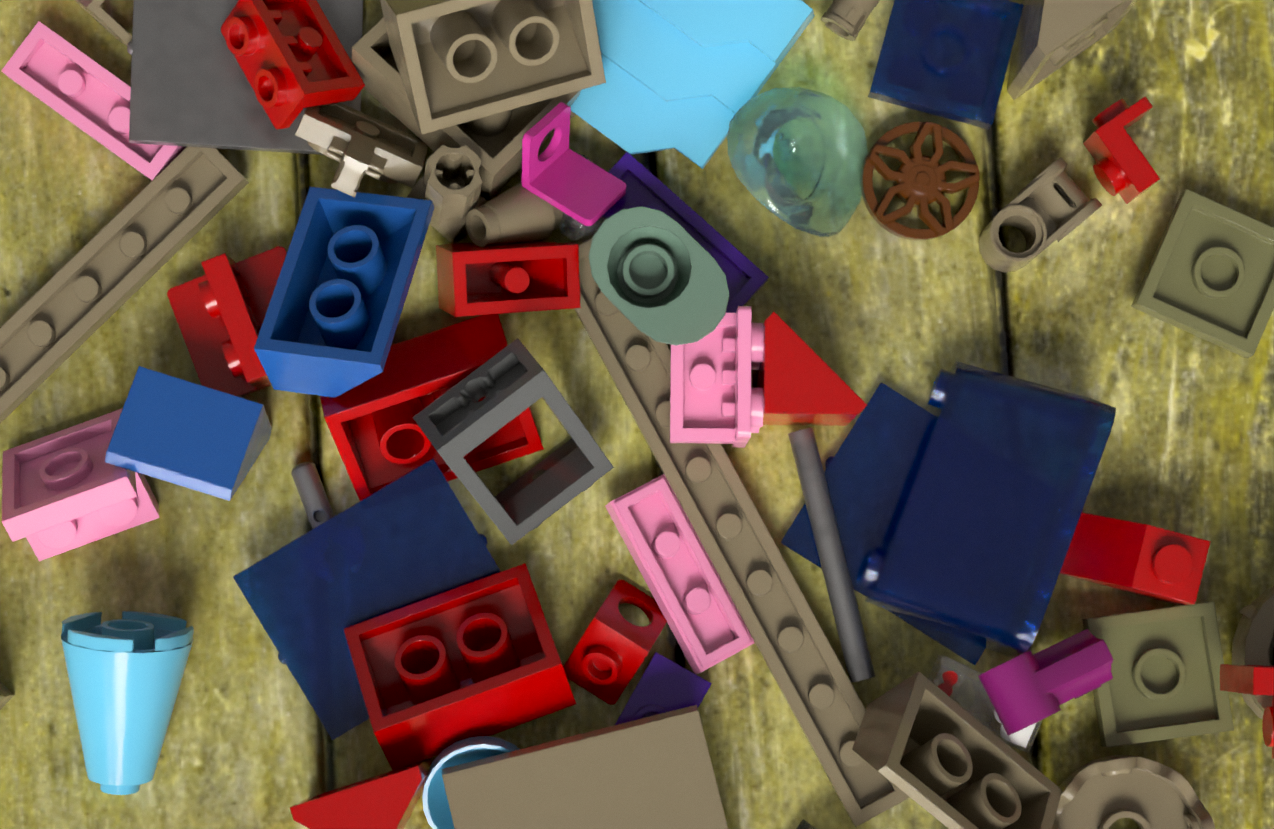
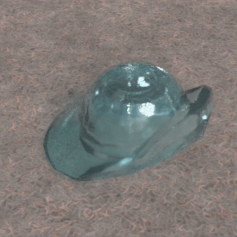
[727,87,868,237]

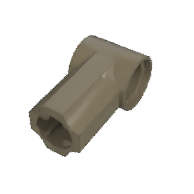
[407,145,487,244]

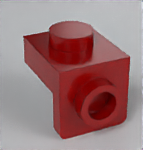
[1083,96,1160,204]

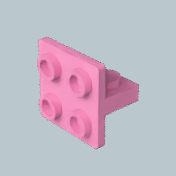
[670,306,764,448]

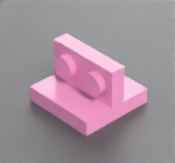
[2,408,160,561]

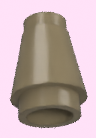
[466,182,563,247]

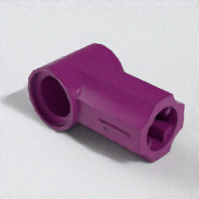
[978,629,1114,736]

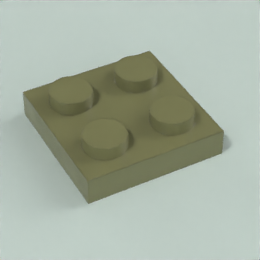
[1131,189,1274,358]
[1082,602,1234,747]

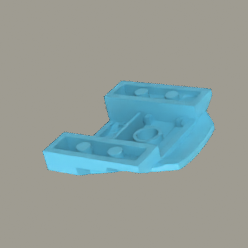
[571,0,815,169]

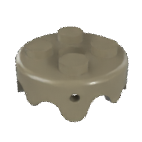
[1052,755,1215,829]

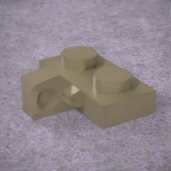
[295,102,428,198]

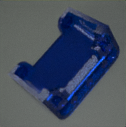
[860,362,1116,657]

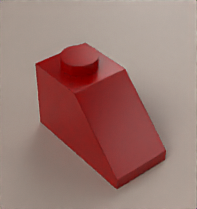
[436,242,581,317]
[1055,511,1211,605]

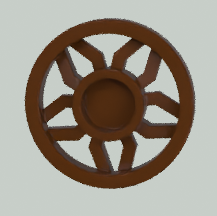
[860,122,980,240]

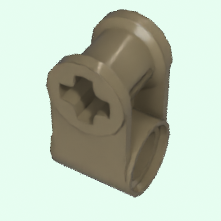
[978,157,1102,273]

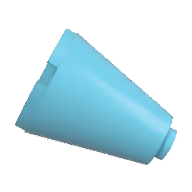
[61,611,194,795]

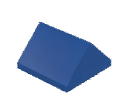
[105,366,272,501]

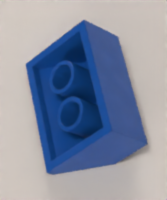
[254,187,434,398]

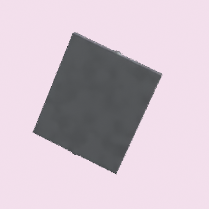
[127,0,363,155]

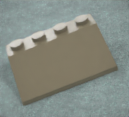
[442,705,728,829]

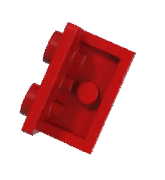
[167,246,287,397]

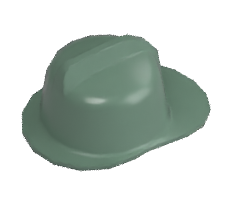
[588,206,730,346]

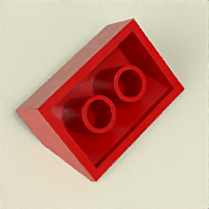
[320,314,544,510]
[344,563,576,771]

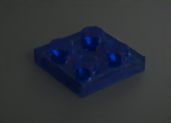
[868,0,1024,130]

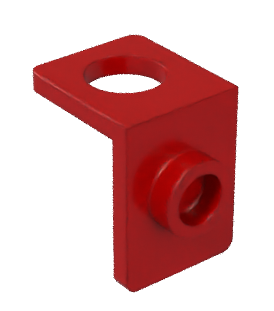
[563,579,667,705]

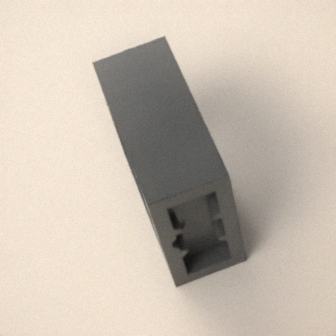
[413,338,614,545]

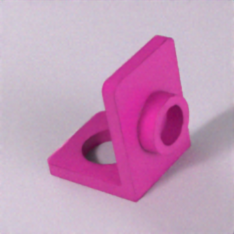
[521,102,626,226]

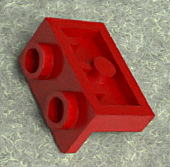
[221,0,365,130]

